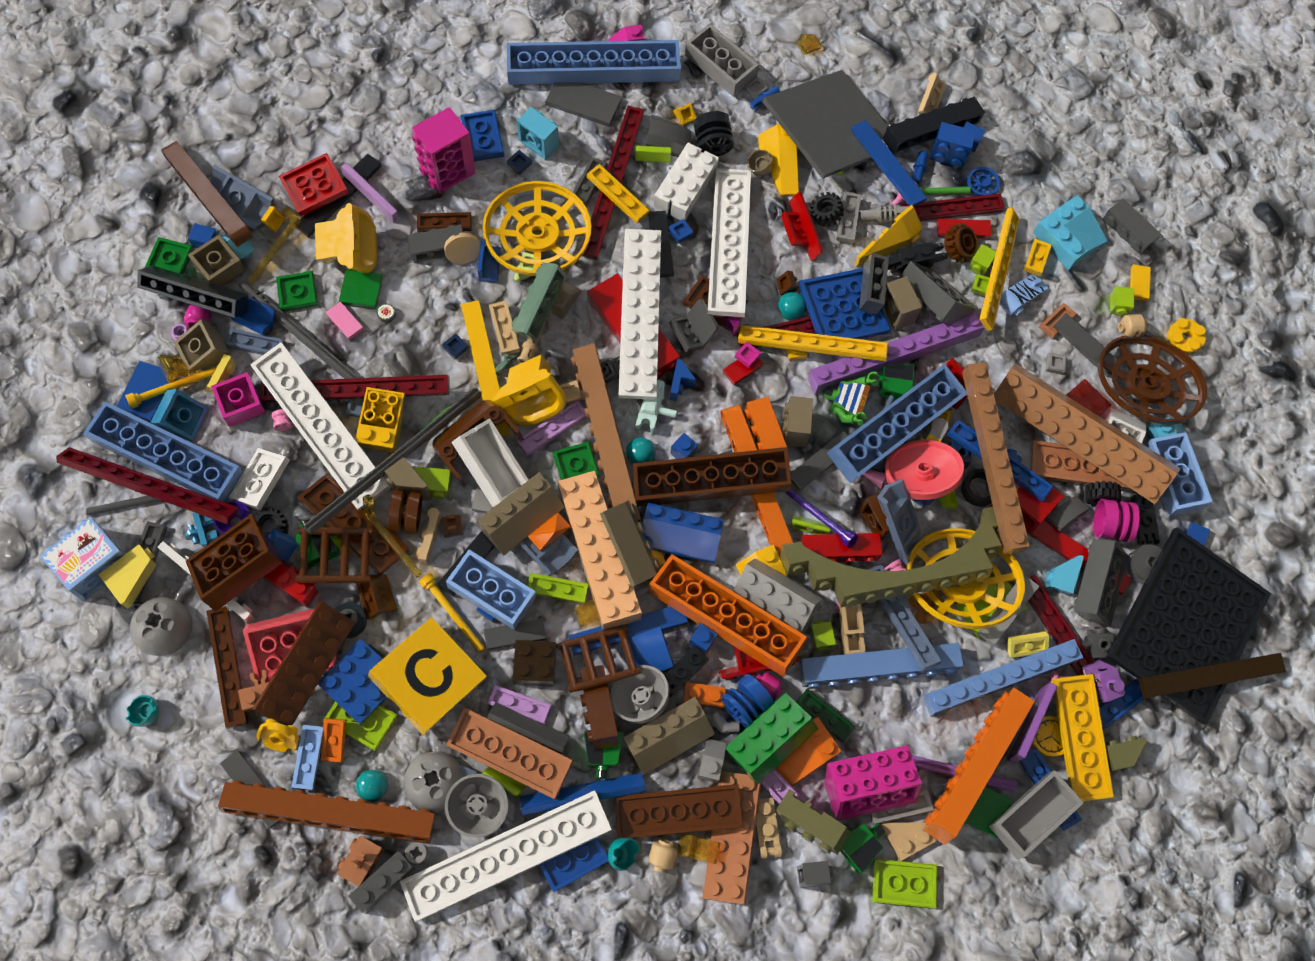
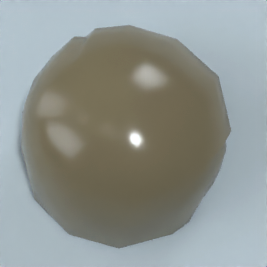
[747,149,773,176]

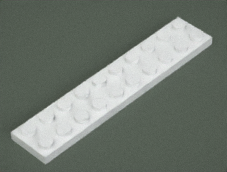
[707,168,751,317]
[618,229,661,400]
[251,343,391,511]
[400,790,612,922]

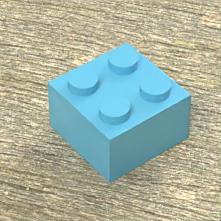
[517,107,559,160]

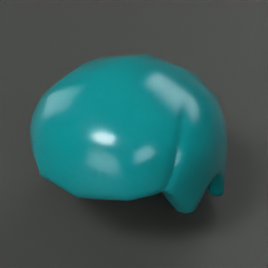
[778,292,806,321]
[626,437,656,464]
[125,695,159,727]
[355,770,388,802]
[608,838,640,871]

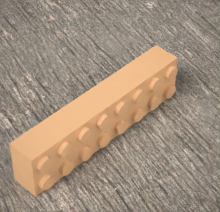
[558,471,642,630]

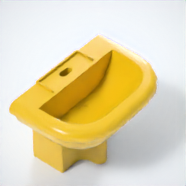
[315,203,377,274]
[492,355,566,426]

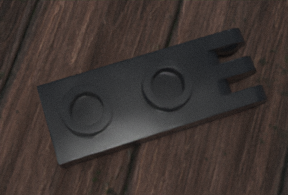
[1130,494,1160,545]
[664,645,709,698]

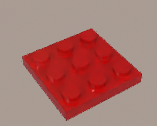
[279,153,349,217]

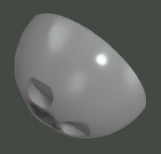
[130,597,192,656]
[610,665,670,724]
[404,751,463,814]
[445,774,508,838]

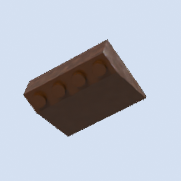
[185,514,282,611]

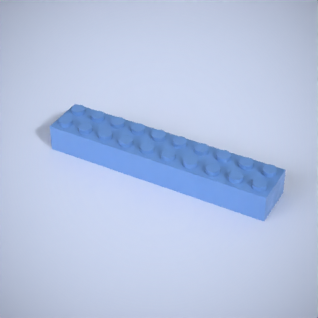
[507,40,681,85]

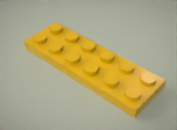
[1052,674,1114,801]

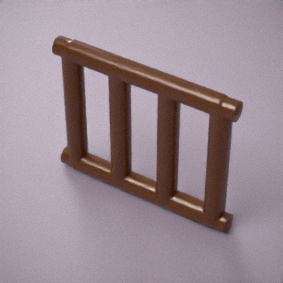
[295,527,373,583]
[556,625,642,693]

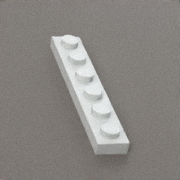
[158,542,255,624]

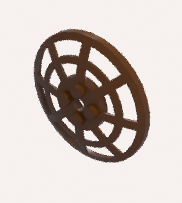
[1098,335,1207,425]

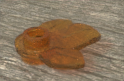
[908,590,945,623]

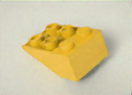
[355,387,405,453]

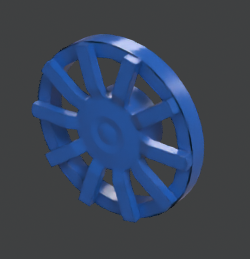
[967,167,1000,196]

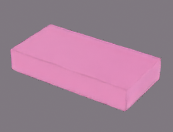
[326,302,364,340]

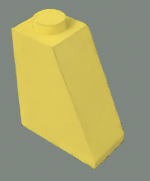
[98,545,157,609]

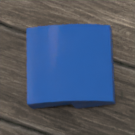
[628,626,675,671]

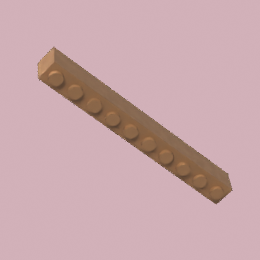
[571,343,643,524]
[962,362,1030,555]

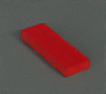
[937,219,992,239]

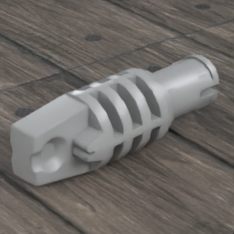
[860,205,909,222]

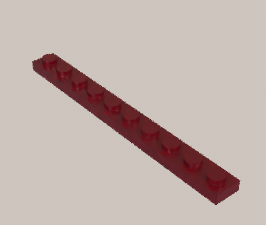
[581,105,644,260]
[260,375,450,402]
[56,447,239,524]

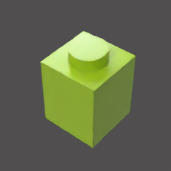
[968,244,996,276]
[1110,286,1134,316]
[809,620,836,652]

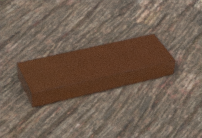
[417,212,472,232]

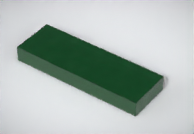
[796,688,855,743]

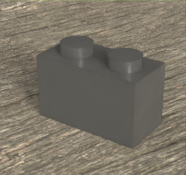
[797,861,833,888]

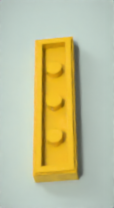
[586,164,650,224]

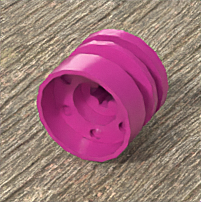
[1093,499,1139,542]

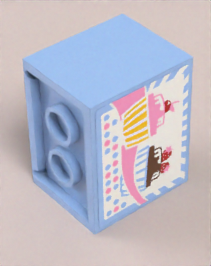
[40,517,125,601]

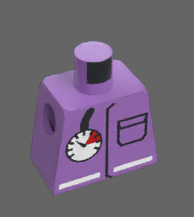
[1081,660,1125,703]

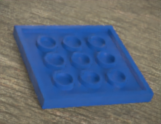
[798,268,890,339]

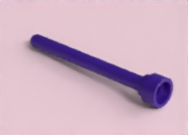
[785,489,858,548]

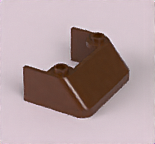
[432,400,524,487]

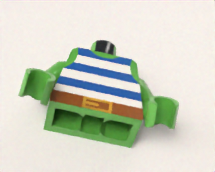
[823,372,880,427]

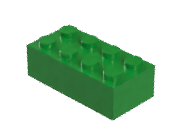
[725,693,818,785]

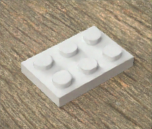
[228,448,290,510]

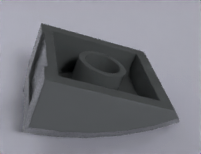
[646,115,692,157]

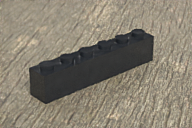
[883,96,985,153]
[137,265,249,318]

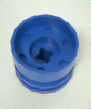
[721,674,775,728]

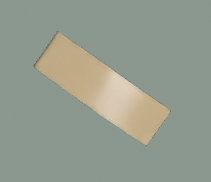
[839,604,865,655]

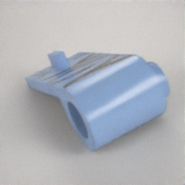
[999,274,1049,317]

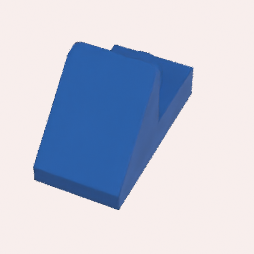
[669,359,696,401]

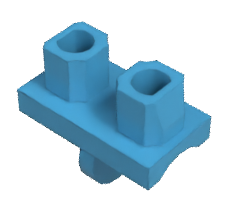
[184,513,219,547]

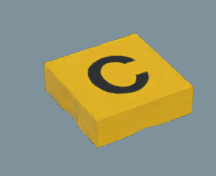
[368,617,487,736]

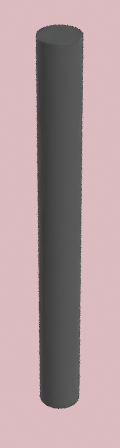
[86,495,162,516]

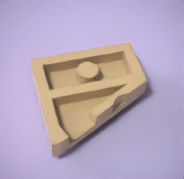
[880,822,936,861]

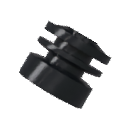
[693,111,735,157]

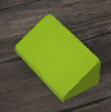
[790,515,831,535]
[482,767,526,798]

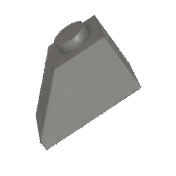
[697,738,727,784]

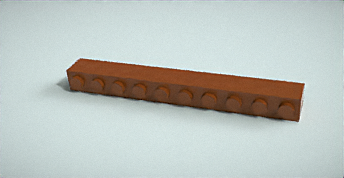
[218,780,436,844]

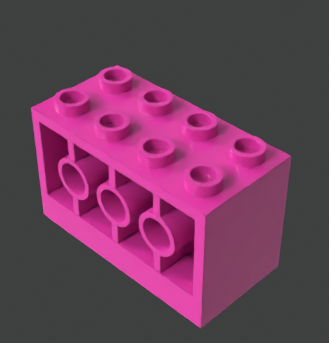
[412,107,476,194]
[824,745,922,821]

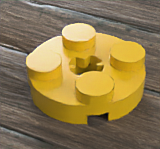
[1167,318,1206,355]
[256,719,300,752]

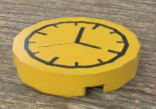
[1032,716,1063,757]

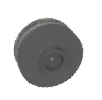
[1127,544,1162,585]

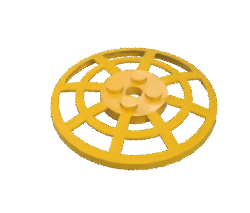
[483,181,591,276]
[907,528,1025,629]

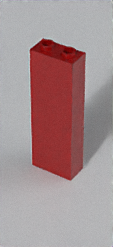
[587,273,680,379]

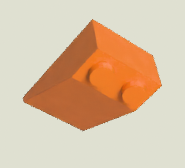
[775,717,841,786]

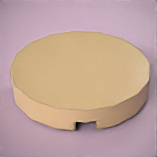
[444,232,481,265]

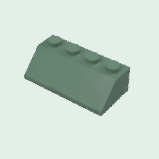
[512,262,567,342]

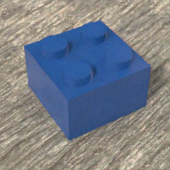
[930,122,976,168]

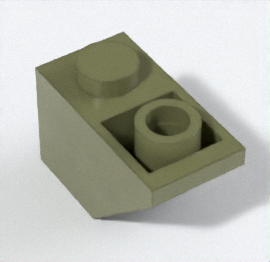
[1106,736,1147,772]

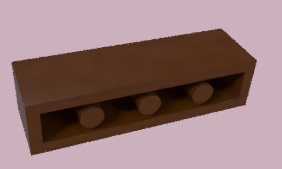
[577,665,619,750]

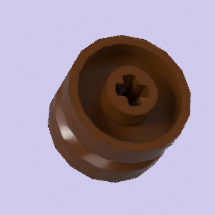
[388,489,422,535]

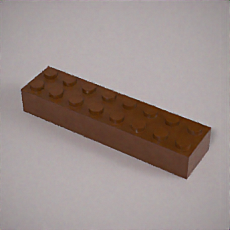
[633,447,792,507]

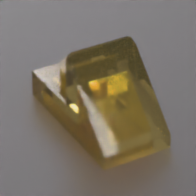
[158,355,197,384]
[678,835,721,864]

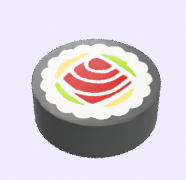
[376,303,396,323]

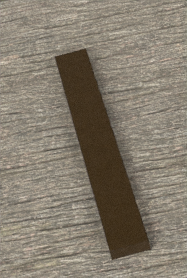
[1138,653,1286,699]

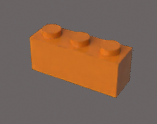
[744,397,787,450]

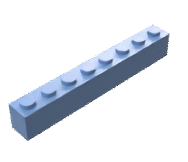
[923,639,1083,716]
[799,643,963,689]

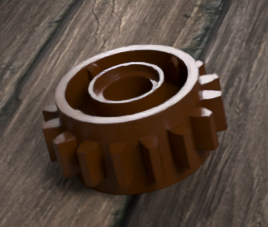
[944,223,978,263]

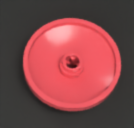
[885,440,964,500]

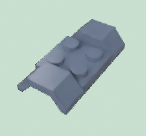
[210,164,274,230]
[877,480,925,566]
[519,534,578,576]

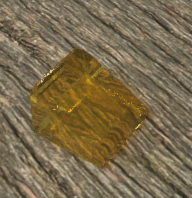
[796,34,822,55]
[575,600,599,627]

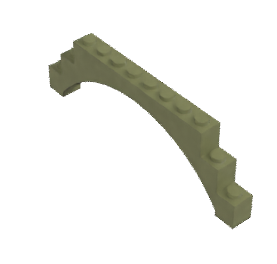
[780,507,1002,607]

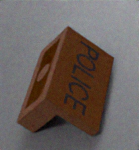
[356,574,397,619]

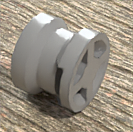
[405,842,428,865]

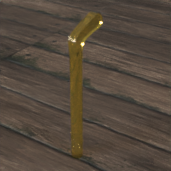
[247,207,300,284]
[363,494,423,578]

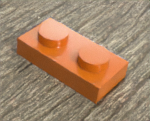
[683,682,726,709]
[321,718,347,762]

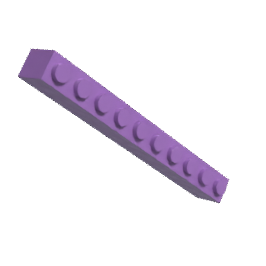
[807,311,985,395]

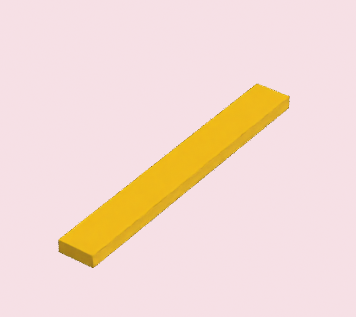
[979,207,1020,331]
[461,300,510,437]
[738,325,889,361]

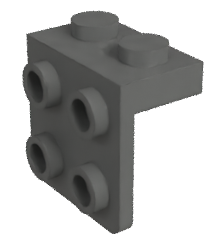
[669,299,719,353]

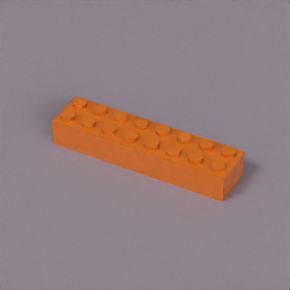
[649,554,807,677]
[923,687,1035,845]

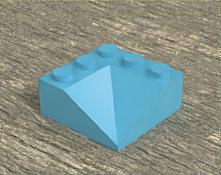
[1033,195,1108,271]

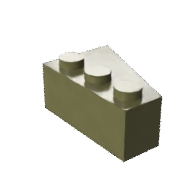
[776,789,850,855]

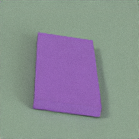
[1007,682,1057,764]

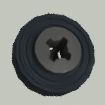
[335,602,367,638]

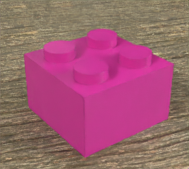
[211,372,265,427]

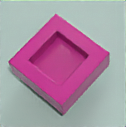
[734,342,761,368]

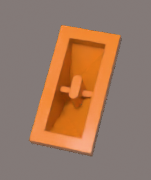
[528,512,571,552]

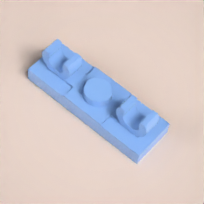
[291,725,323,791]

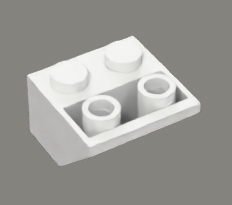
[1105,408,1146,443]

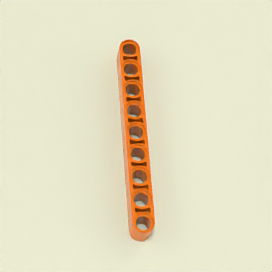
[720,405,793,562]

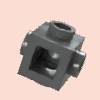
[1084,627,1115,658]

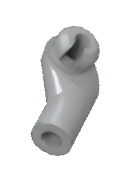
[711,712,739,733]

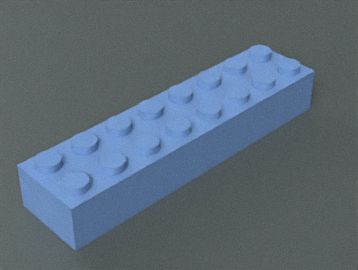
[827,364,967,483]
[83,401,243,503]

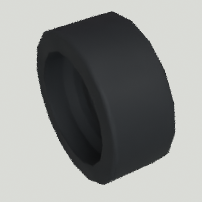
[961,468,992,507]

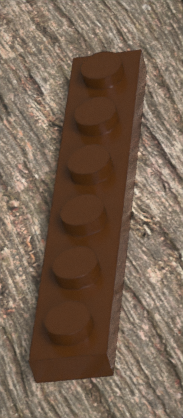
[206,606,248,729]

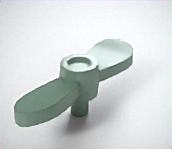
[495,352,520,373]

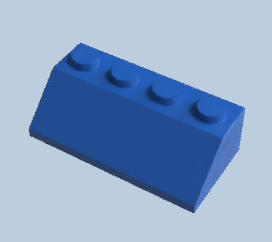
[643,503,724,564]

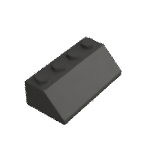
[899,261,976,323]
[1074,538,1129,628]

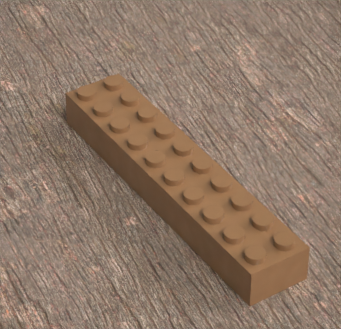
[994,364,1181,504]

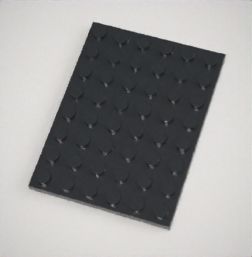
[1106,527,1271,724]

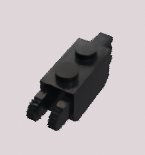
[888,242,948,274]

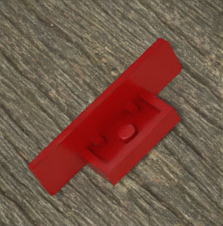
[781,192,823,261]
[718,647,800,680]

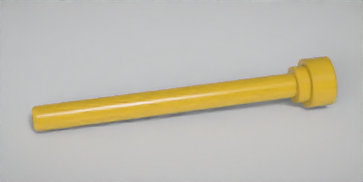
[125,367,217,409]
[418,573,485,653]

